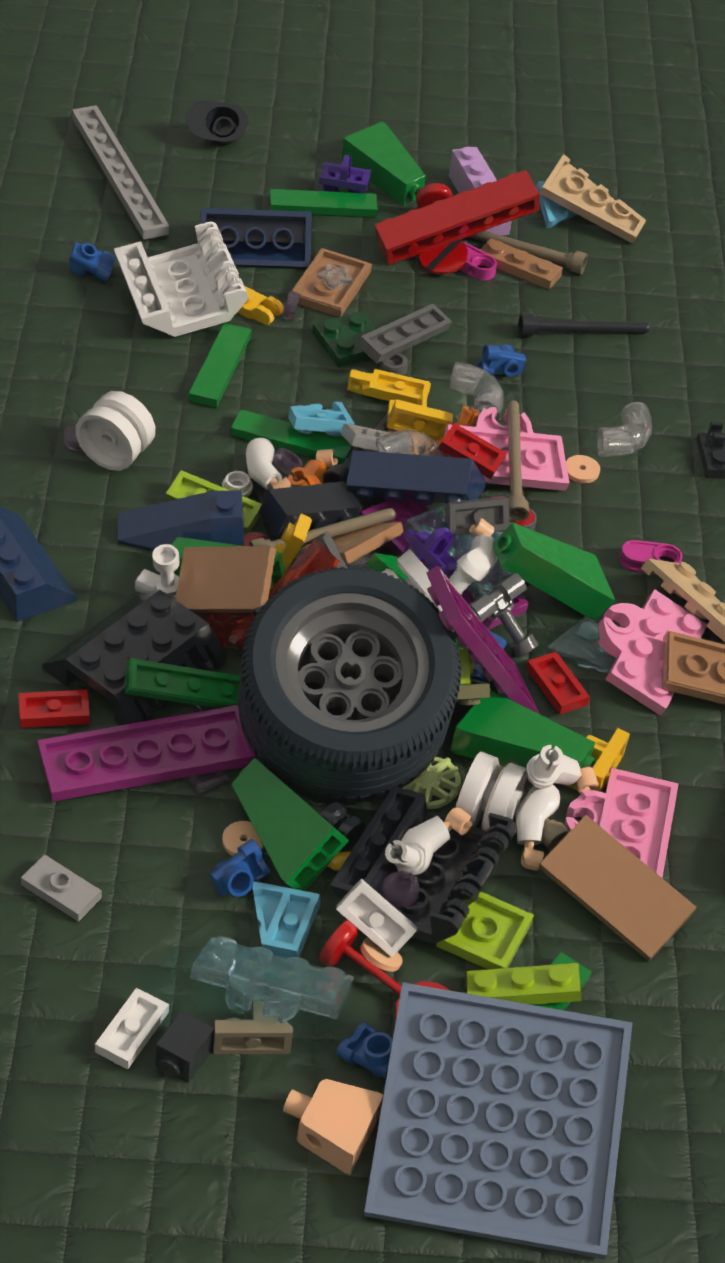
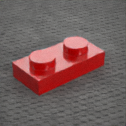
[438,423,507,480]
[526,651,590,715]
[19,689,90,728]

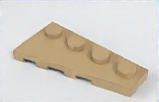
[539,154,646,244]
[641,559,725,642]

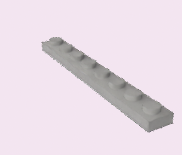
[72,105,169,240]

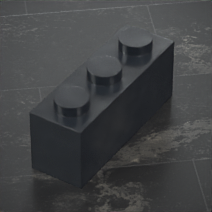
[258,481,362,539]

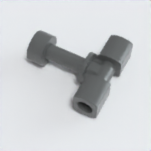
[469,573,539,658]

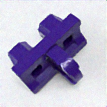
[319,155,371,193]
[402,528,458,575]

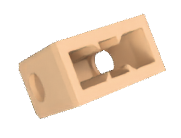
[283,1079,384,1175]

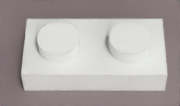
[336,879,417,957]
[95,988,169,1069]

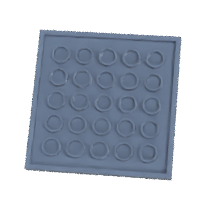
[364,982,633,1259]

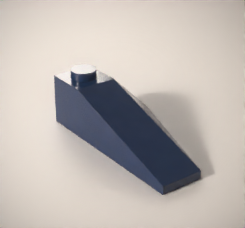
[117,490,245,551]

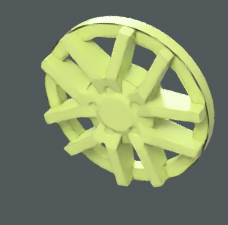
[403,757,461,810]

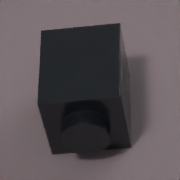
[156,1011,215,1083]

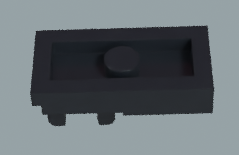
[697,422,725,479]

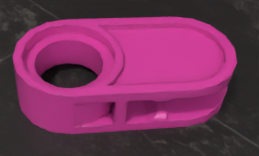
[459,242,497,281]
[619,540,683,573]

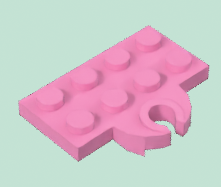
[444,407,570,491]
[597,589,707,715]
[564,768,679,878]

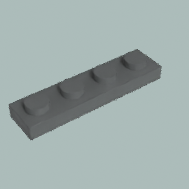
[357,304,452,363]

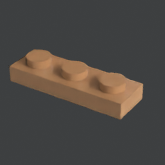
[480,238,563,290]

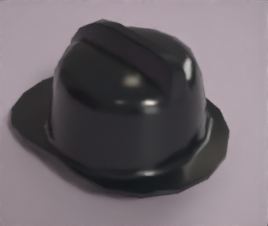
[185,101,248,145]

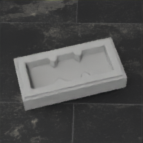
[341,423,407,454]
[21,854,102,922]

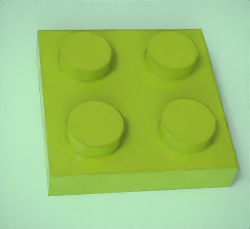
[436,892,534,969]

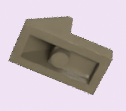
[213,995,293,1054]

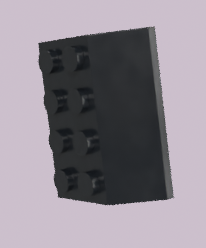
[42,590,227,726]
[330,786,517,944]

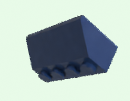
[200,208,311,268]
[346,450,486,505]
[0,507,77,622]

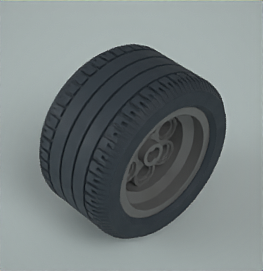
[238,567,461,803]

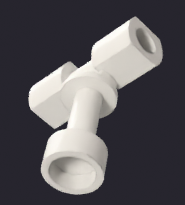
[135,544,179,599]

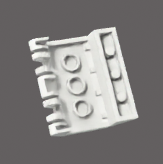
[114,222,248,337]

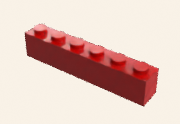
[375,170,539,266]

